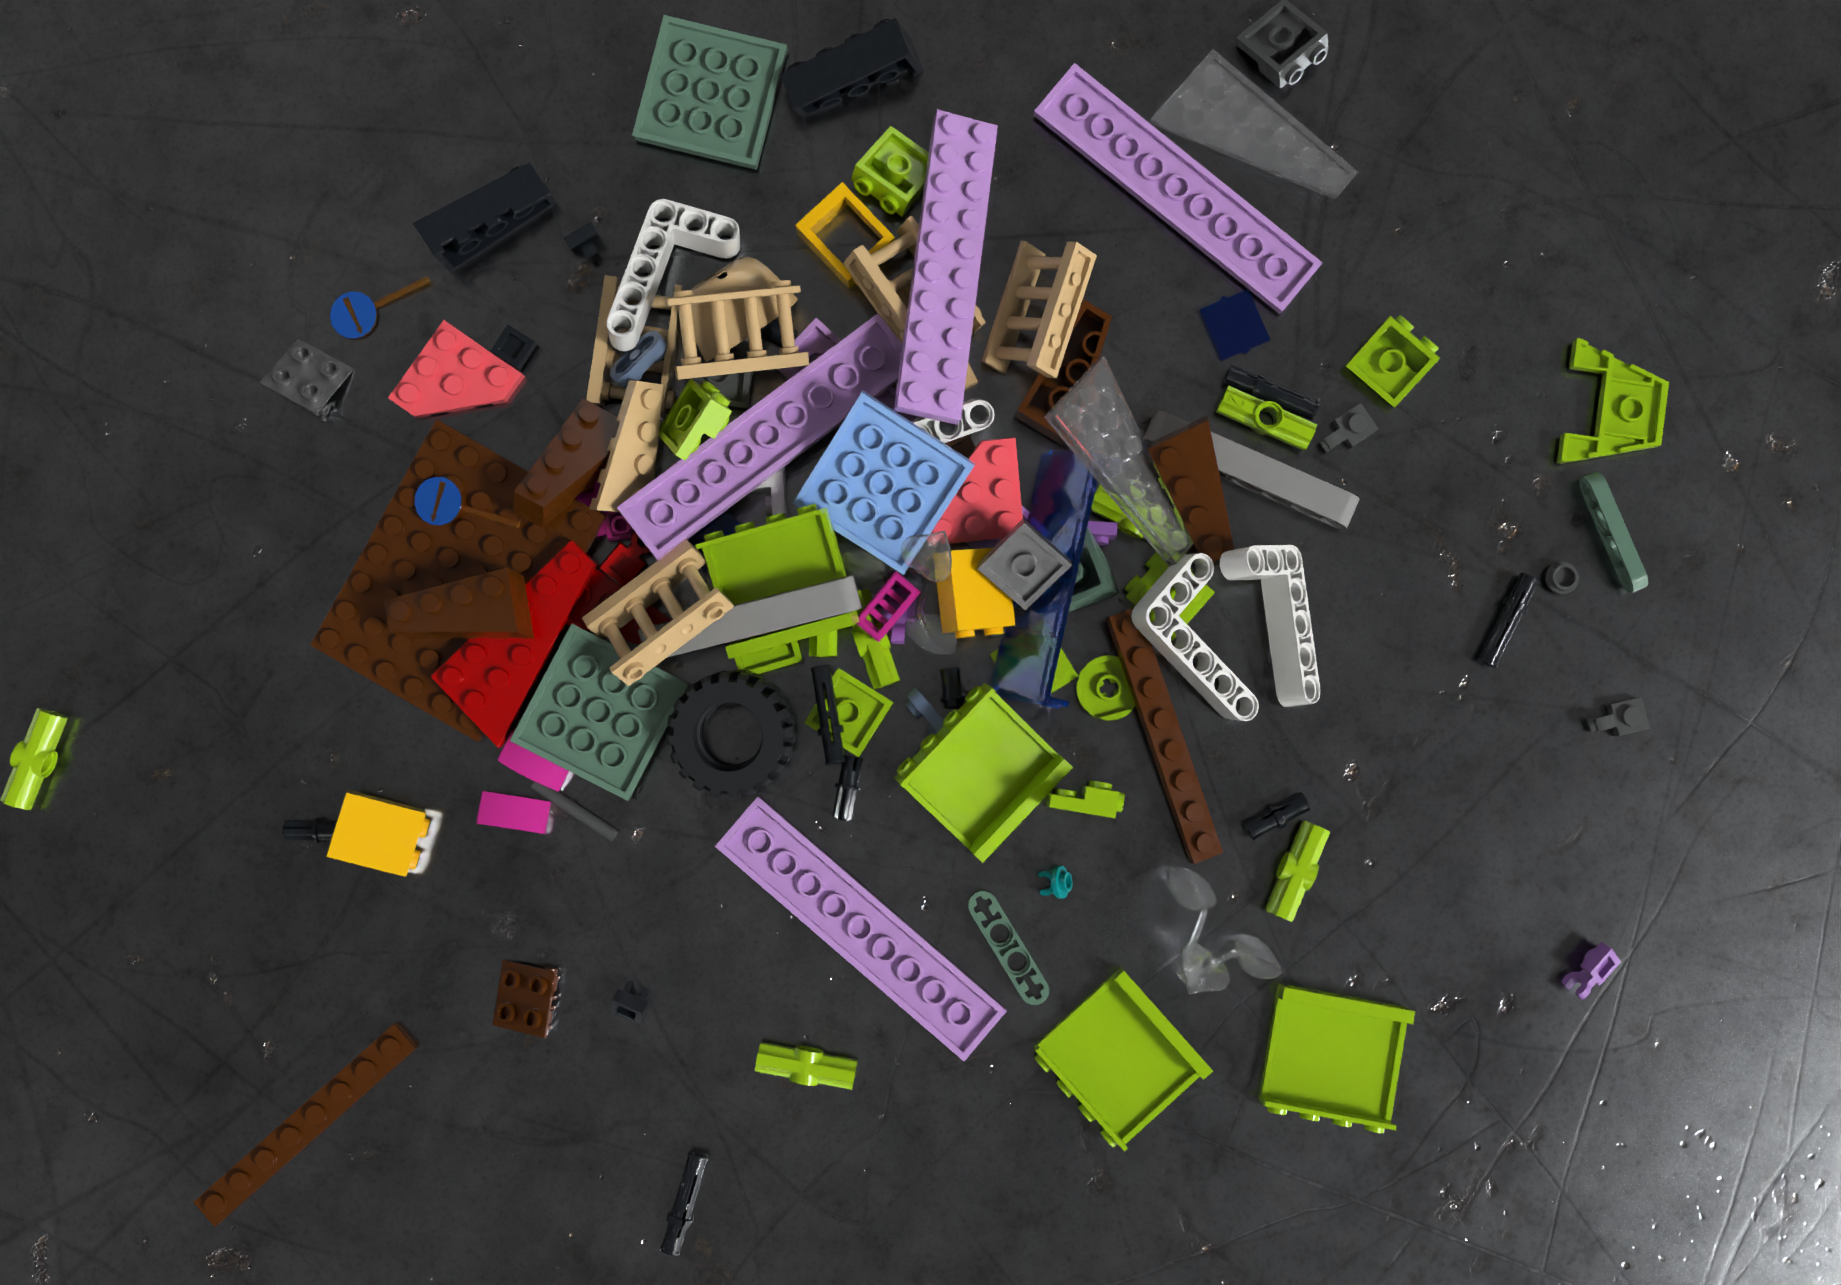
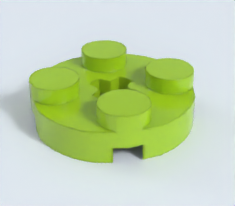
[1076,655,1135,721]

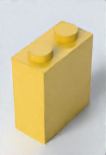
[934,548,1015,638]
[326,789,430,877]

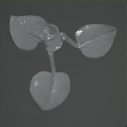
[840,531,957,655]
[1165,867,1282,995]

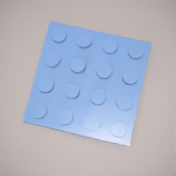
[793,391,975,575]

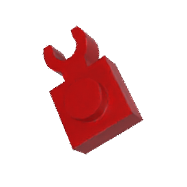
[599,531,650,586]

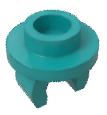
[1038,866,1073,899]

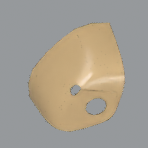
[691,257,798,362]

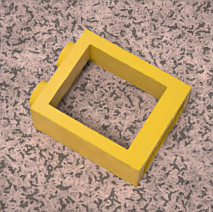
[795,182,895,289]

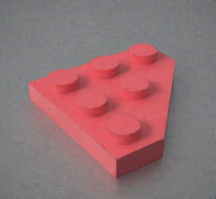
[388,320,525,418]
[926,437,1023,546]

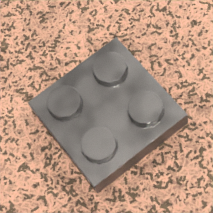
[977,518,1072,610]

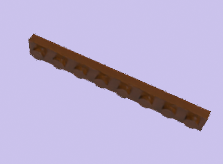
[1105,607,1223,864]
[193,1022,419,1227]

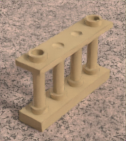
[843,216,986,344]
[981,241,1097,378]
[586,275,684,418]
[666,280,809,380]
[582,539,734,686]

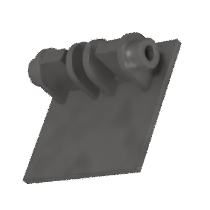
[259,339,354,416]

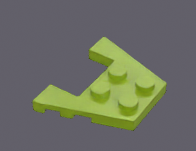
[1557,338,1669,464]

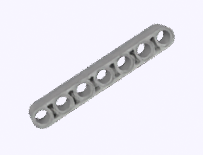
[1143,410,1360,530]
[638,575,862,657]

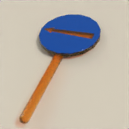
[330,277,430,339]
[414,477,520,527]

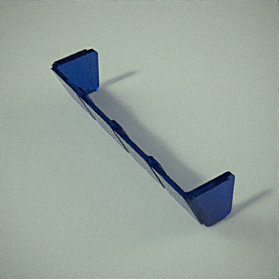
[990,449,1121,709]

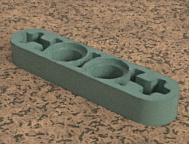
[1579,471,1648,593]
[968,890,1049,1005]

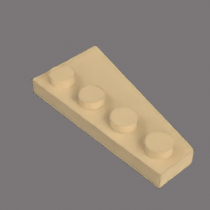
[589,380,663,512]

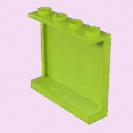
[695,504,860,659]
[894,683,1073,863]
[1034,967,1213,1152]
[1258,983,1415,1133]

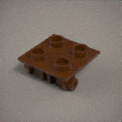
[492,960,560,1038]

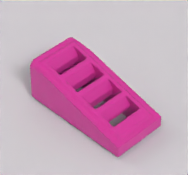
[857,571,922,642]

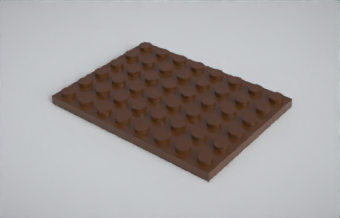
[310,419,607,742]

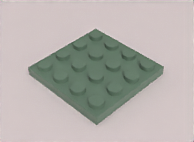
[632,15,788,170]
[510,624,690,801]

